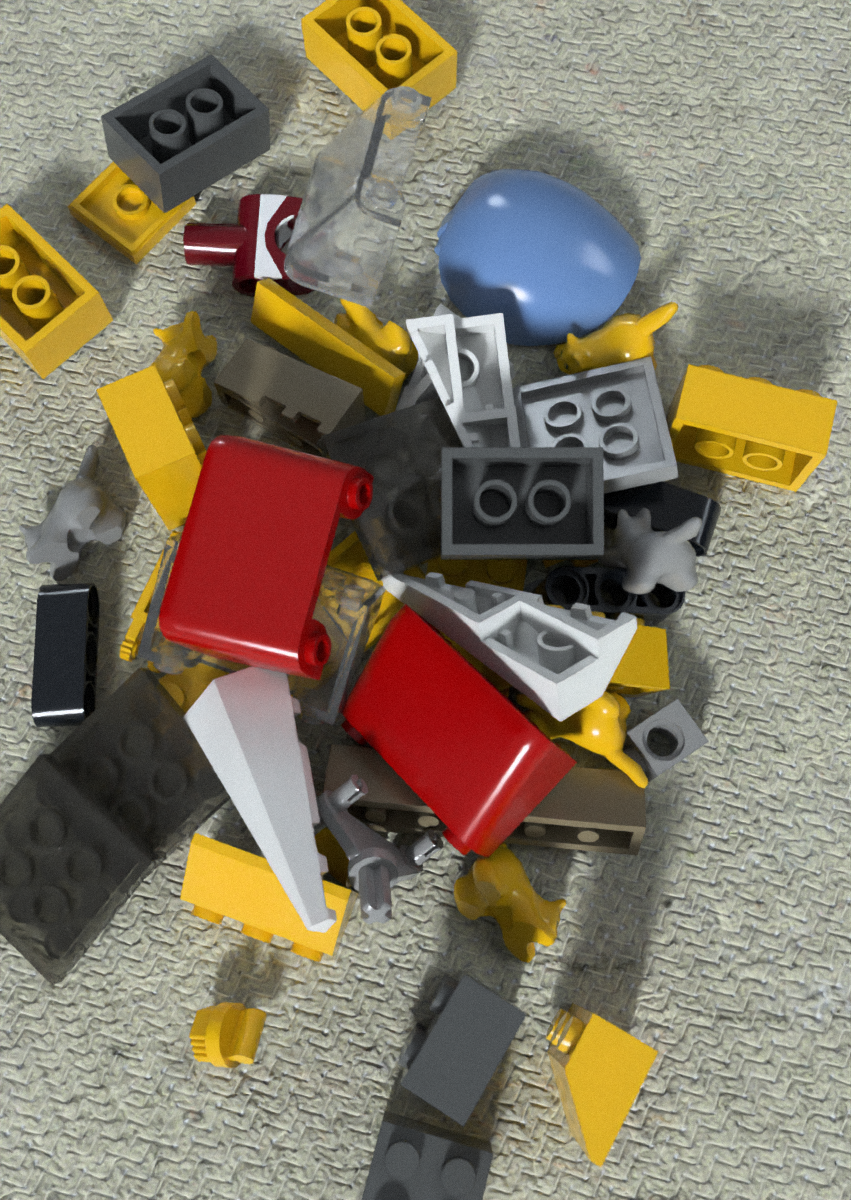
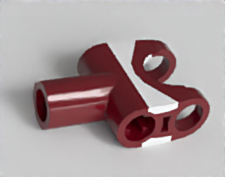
[183,194,324,297]

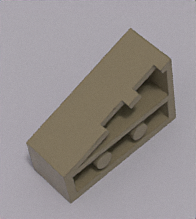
[213,339,368,463]

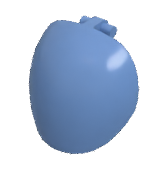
[434,169,641,346]

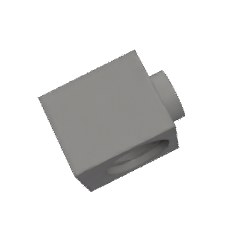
[622,698,709,782]

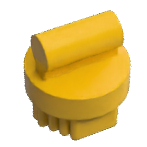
[189,1002,267,1068]

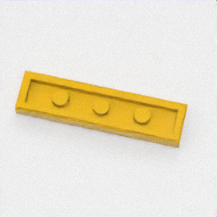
[250,278,406,418]

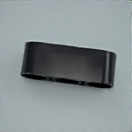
[604,481,721,557]
[532,566,685,627]
[31,583,100,727]

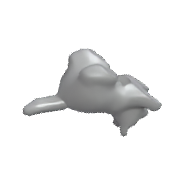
[19,445,126,581]
[597,508,702,594]

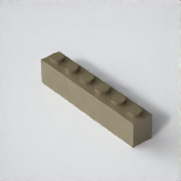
[323,744,646,856]

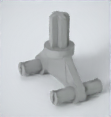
[313,774,444,924]

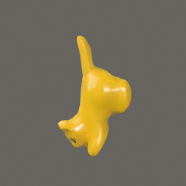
[334,294,418,426]
[553,302,678,375]
[149,311,217,418]
[516,691,648,788]
[454,843,566,963]

